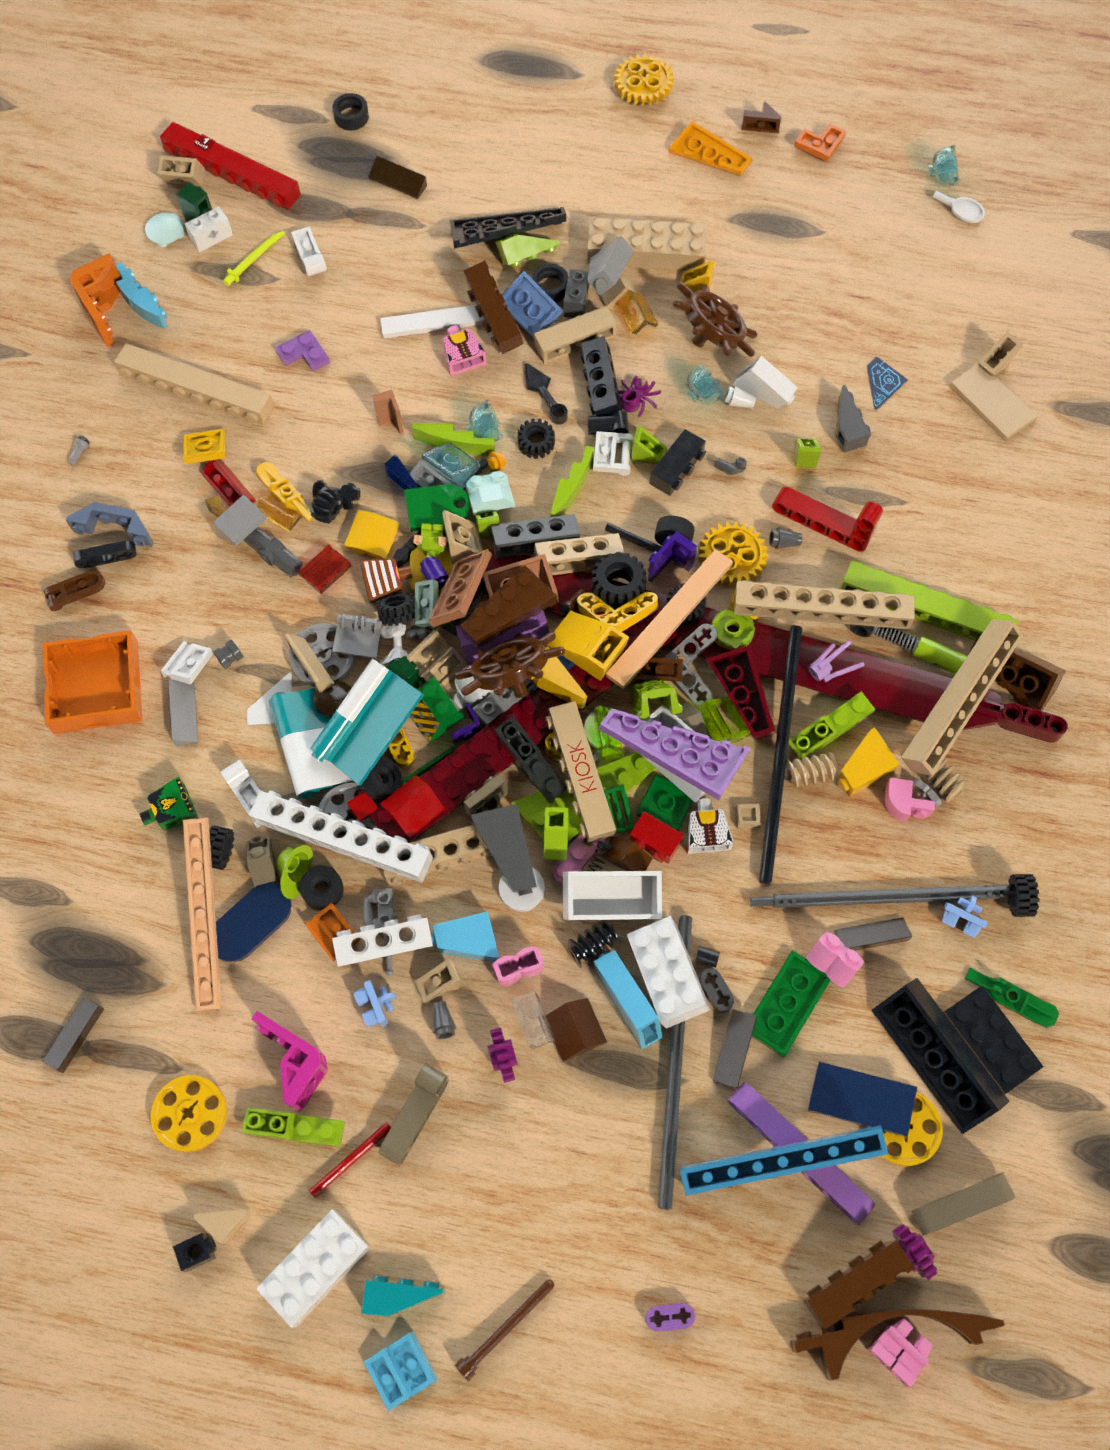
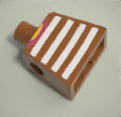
[360,558,413,604]

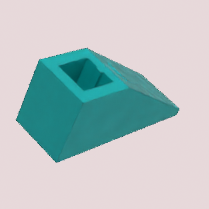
[361,1275,445,1316]

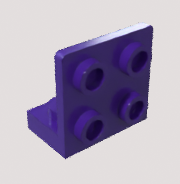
[647,531,697,582]

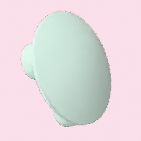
[145,213,185,247]

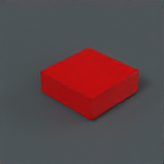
[347,792,378,822]

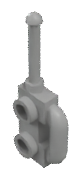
[363,888,397,976]

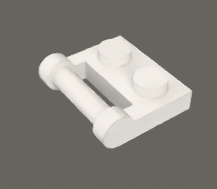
[593,431,633,476]

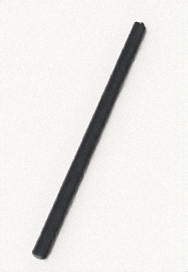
[759,625,802,885]

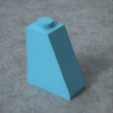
[430,911,500,963]

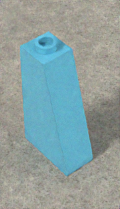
[594,950,663,1050]

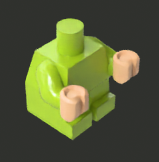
[413,524,447,558]

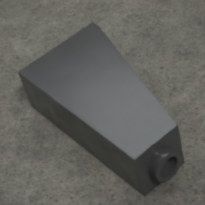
[471,804,537,896]

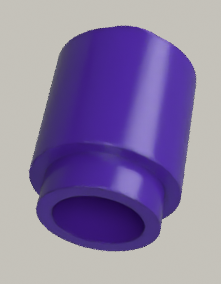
[420,556,449,589]

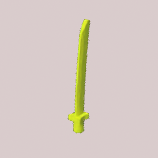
[223,231,285,286]

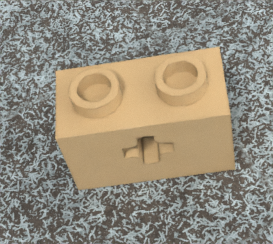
[157,155,205,187]

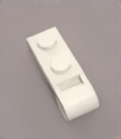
[291,226,327,276]
[220,760,277,828]

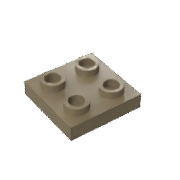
[464,773,507,823]

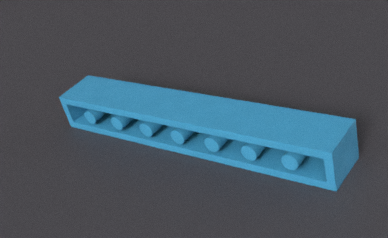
[680,1125,888,1196]

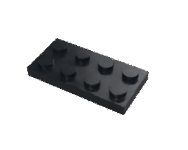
[943,985,1044,1094]

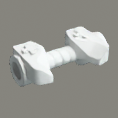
[380,623,408,666]

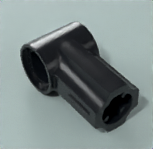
[588,410,629,435]

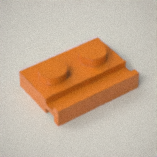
[304,903,361,962]

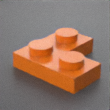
[794,124,846,162]

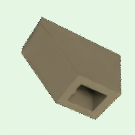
[246,836,277,886]

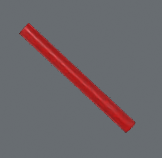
[309,1122,391,1198]

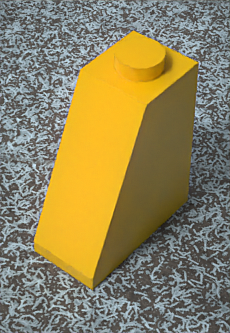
[837,727,900,797]

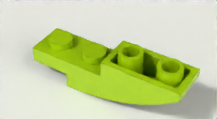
[789,691,875,760]
[242,1107,345,1147]

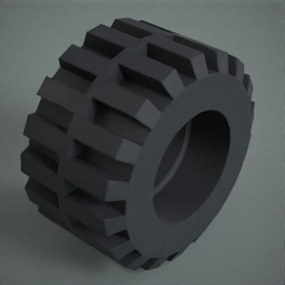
[592,552,647,610]

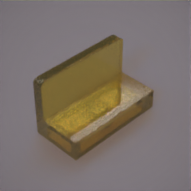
[615,290,659,335]

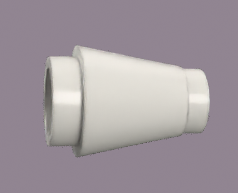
[724,386,756,409]

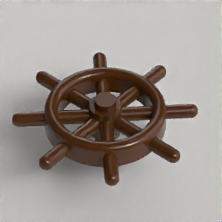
[673,282,757,357]
[455,632,565,698]

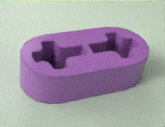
[646,1303,695,1331]

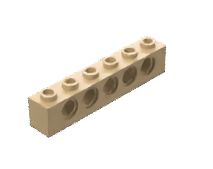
[379,825,492,885]

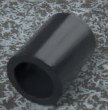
[695,946,720,968]

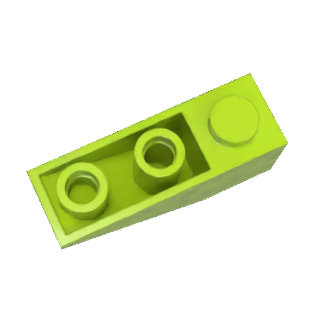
[495,234,561,267]

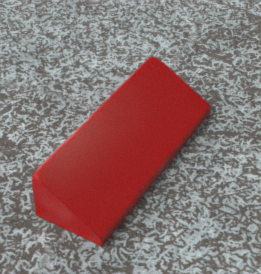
[200,459,256,507]

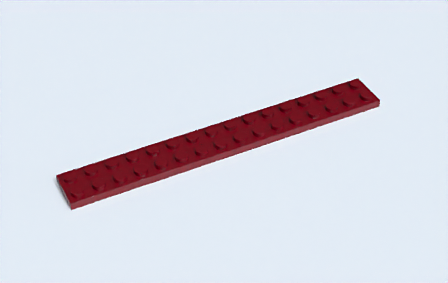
[369,611,677,843]

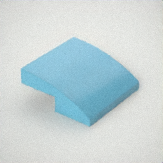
[364,1331,438,1411]

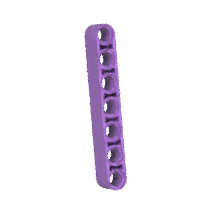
[728,1082,875,1225]

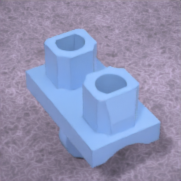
[942,895,988,938]
[353,980,397,1027]

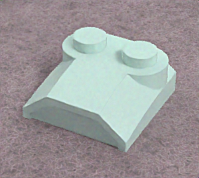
[466,471,515,515]

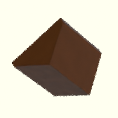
[544,998,607,1062]

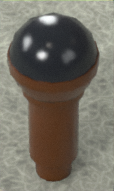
[560,589,585,616]

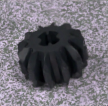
[310,486,343,524]

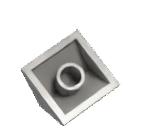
[213,495,267,546]

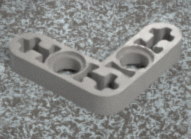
[665,624,717,707]

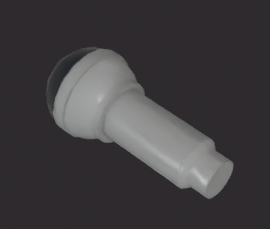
[68,436,90,466]

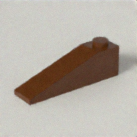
[970,635,1066,711]

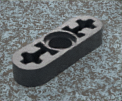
[73,541,137,568]

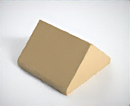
[442,510,483,564]

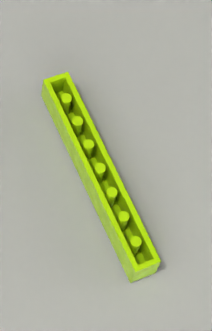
[841,560,1019,640]

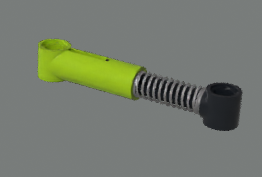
[850,607,967,675]

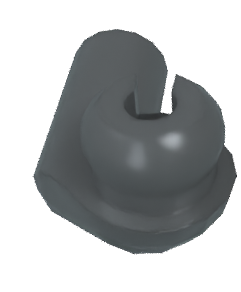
[715,457,747,475]
[406,625,429,641]

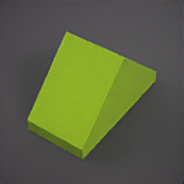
[632,426,667,465]
[795,438,821,468]
[474,510,500,539]

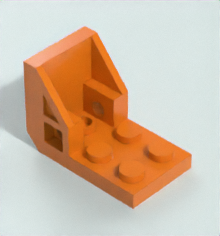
[69,253,122,346]

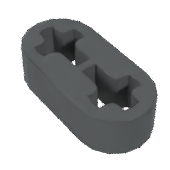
[699,968,734,1013]

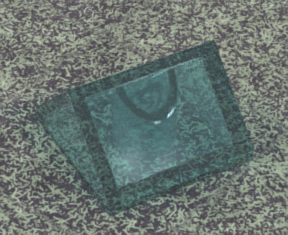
[422,442,481,489]

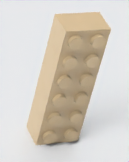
[587,217,707,270]

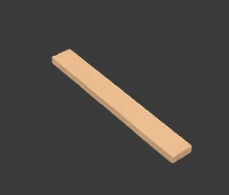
[606,549,733,689]
[183,818,222,1011]

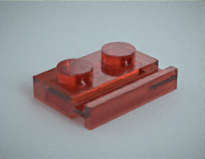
[298,544,352,594]

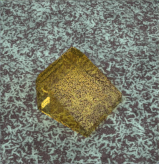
[205,495,226,517]

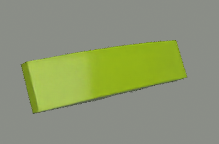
[412,424,495,456]
[550,446,594,517]

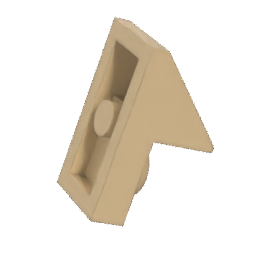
[415,959,460,1003]

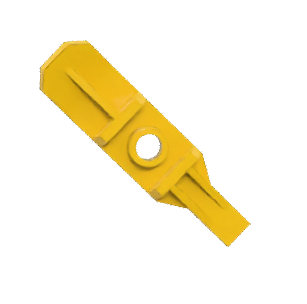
[256,462,315,522]

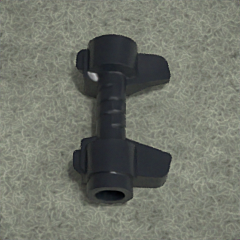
[312,480,361,510]

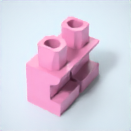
[866,1317,933,1387]

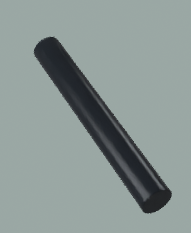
[605,523,662,552]

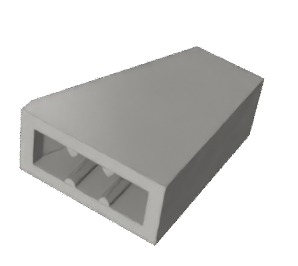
[588,235,633,295]

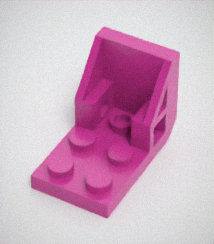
[251,1011,328,1113]

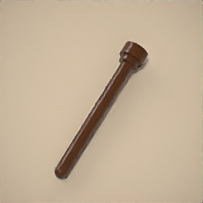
[454,1280,554,1382]

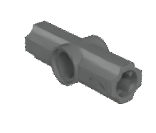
[244,527,303,578]

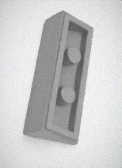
[169,680,198,746]

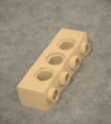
[534,533,624,575]

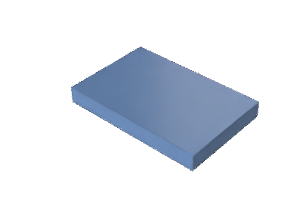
[502,271,563,339]

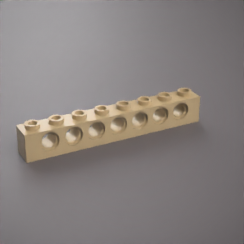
[733,580,915,629]

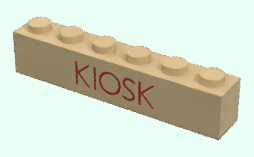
[546,701,616,842]

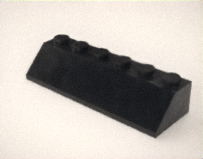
[872,978,1010,1134]

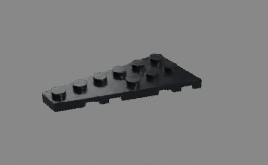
[450,207,567,249]

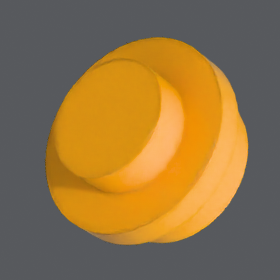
[488,451,506,471]

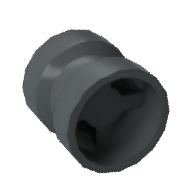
[213,640,244,669]

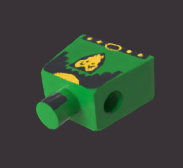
[139,777,199,830]

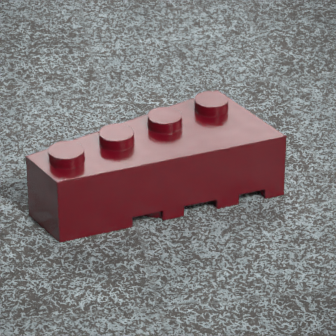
[706,645,777,740]

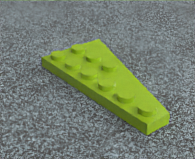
[511,752,657,844]

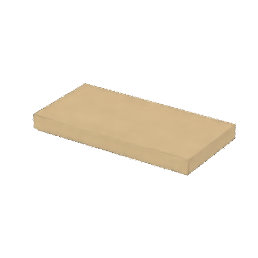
[950,364,1037,441]

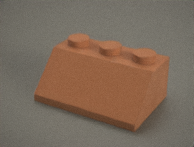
[483,554,559,603]

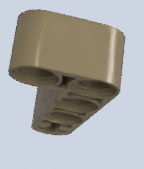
[378,1064,449,1166]
[912,1172,1016,1236]

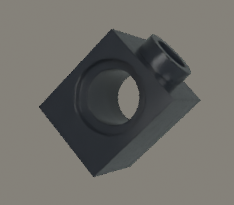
[173,1233,217,1272]

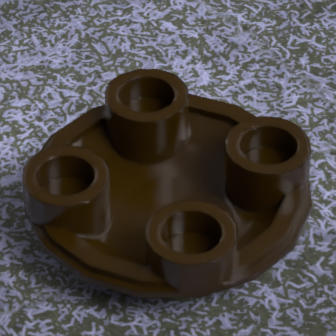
[313,680,352,718]

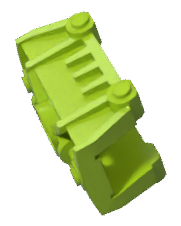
[631,680,683,720]

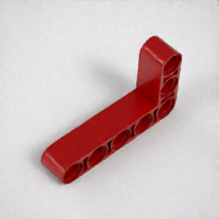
[772,487,883,552]

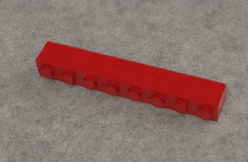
[160,122,301,210]

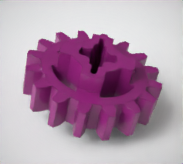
[487,1027,518,1083]
[892,1224,938,1281]

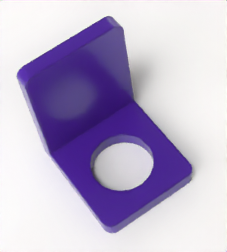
[451,702,481,744]

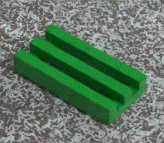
[603,784,634,834]

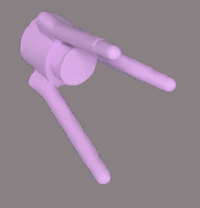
[808,640,865,683]

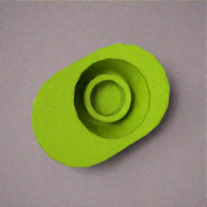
[276,844,313,899]

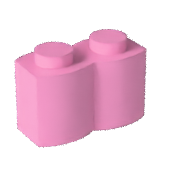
[806,932,864,988]
[493,947,544,987]

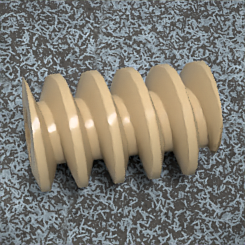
[786,752,837,788]
[923,759,966,803]

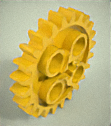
[614,54,674,106]
[698,521,768,587]

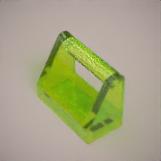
[698,696,751,744]
[594,706,624,761]

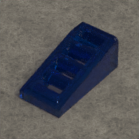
[385,454,418,490]

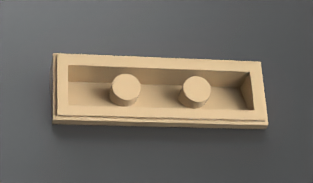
[285,633,334,693]

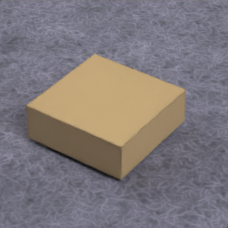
[736,803,761,828]

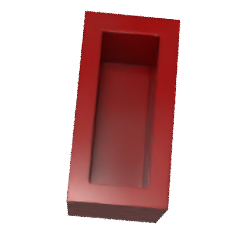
[629,812,684,864]

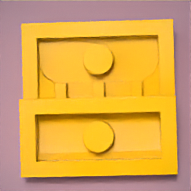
[343,510,400,559]

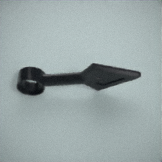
[525,363,568,425]

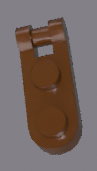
[43,570,105,611]

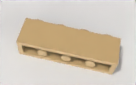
[534,306,617,364]

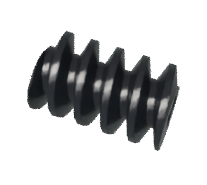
[568,920,621,968]

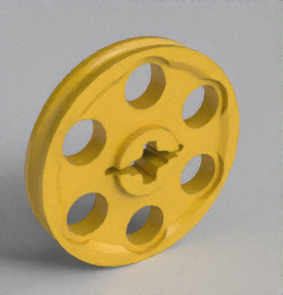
[151,1075,227,1152]
[866,1092,943,1166]

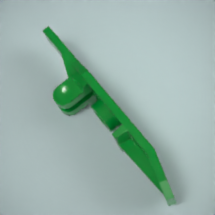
[965,968,1059,1028]

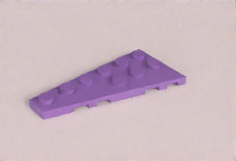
[599,709,751,801]

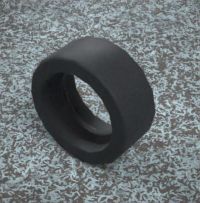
[332,93,369,131]
[532,264,569,302]

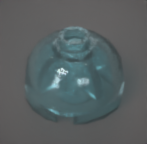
[929,144,959,186]
[687,363,726,405]
[467,400,504,442]

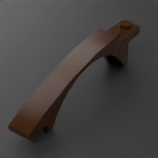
[790,1310,1005,1380]

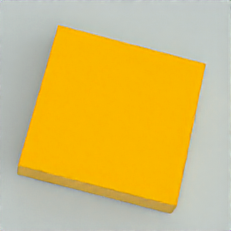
[183,429,226,464]

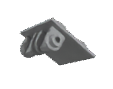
[332,613,382,659]

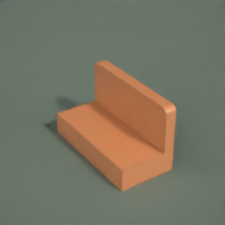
[372,390,404,433]

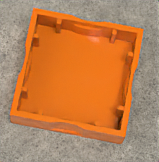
[42,630,143,734]

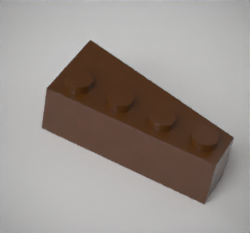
[463,260,524,354]
[460,565,557,648]
[803,1240,915,1329]

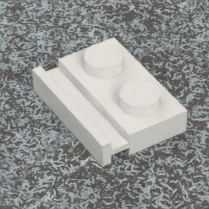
[161,641,213,685]

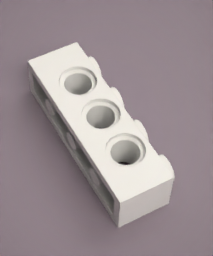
[332,914,433,967]

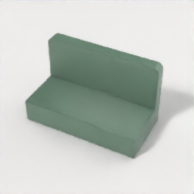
[415,580,438,630]

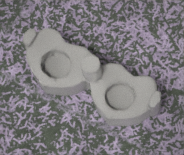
[913,778,942,809]

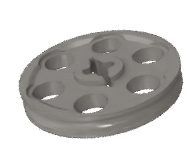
[289,623,356,687]
[319,783,383,846]

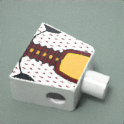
[687,798,733,854]

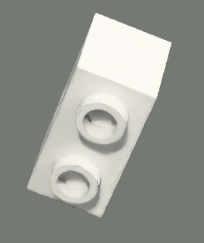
[185,206,233,252]

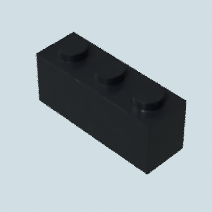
[649,429,706,496]

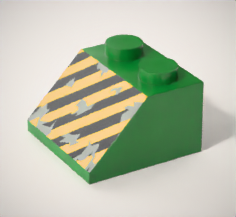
[410,677,465,743]

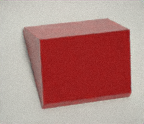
[380,775,445,839]

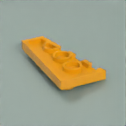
[669,121,752,176]

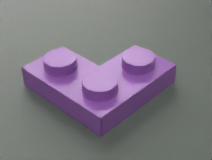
[275,330,330,372]

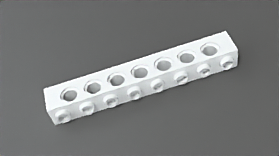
[249,791,433,883]

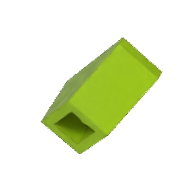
[544,807,569,861]

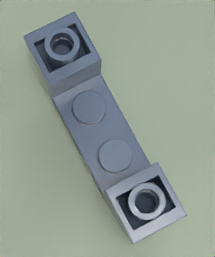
[66,502,154,546]

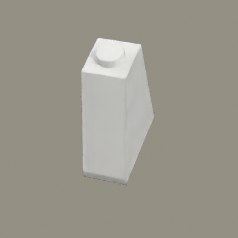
[732,355,798,409]

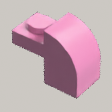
[884,778,935,822]

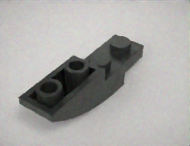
[494,716,567,803]

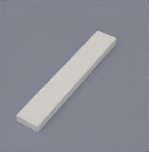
[380,305,485,339]

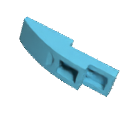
[116,262,167,328]

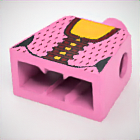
[443,326,487,376]

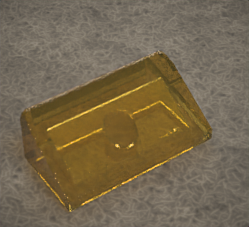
[257,492,302,532]

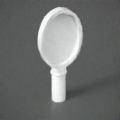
[933,191,985,223]

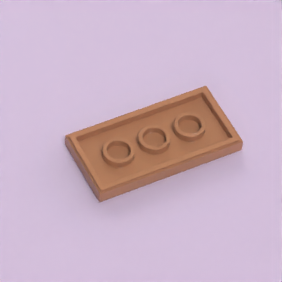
[428,549,492,627]

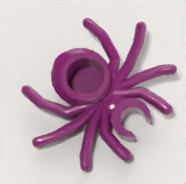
[619,376,661,417]

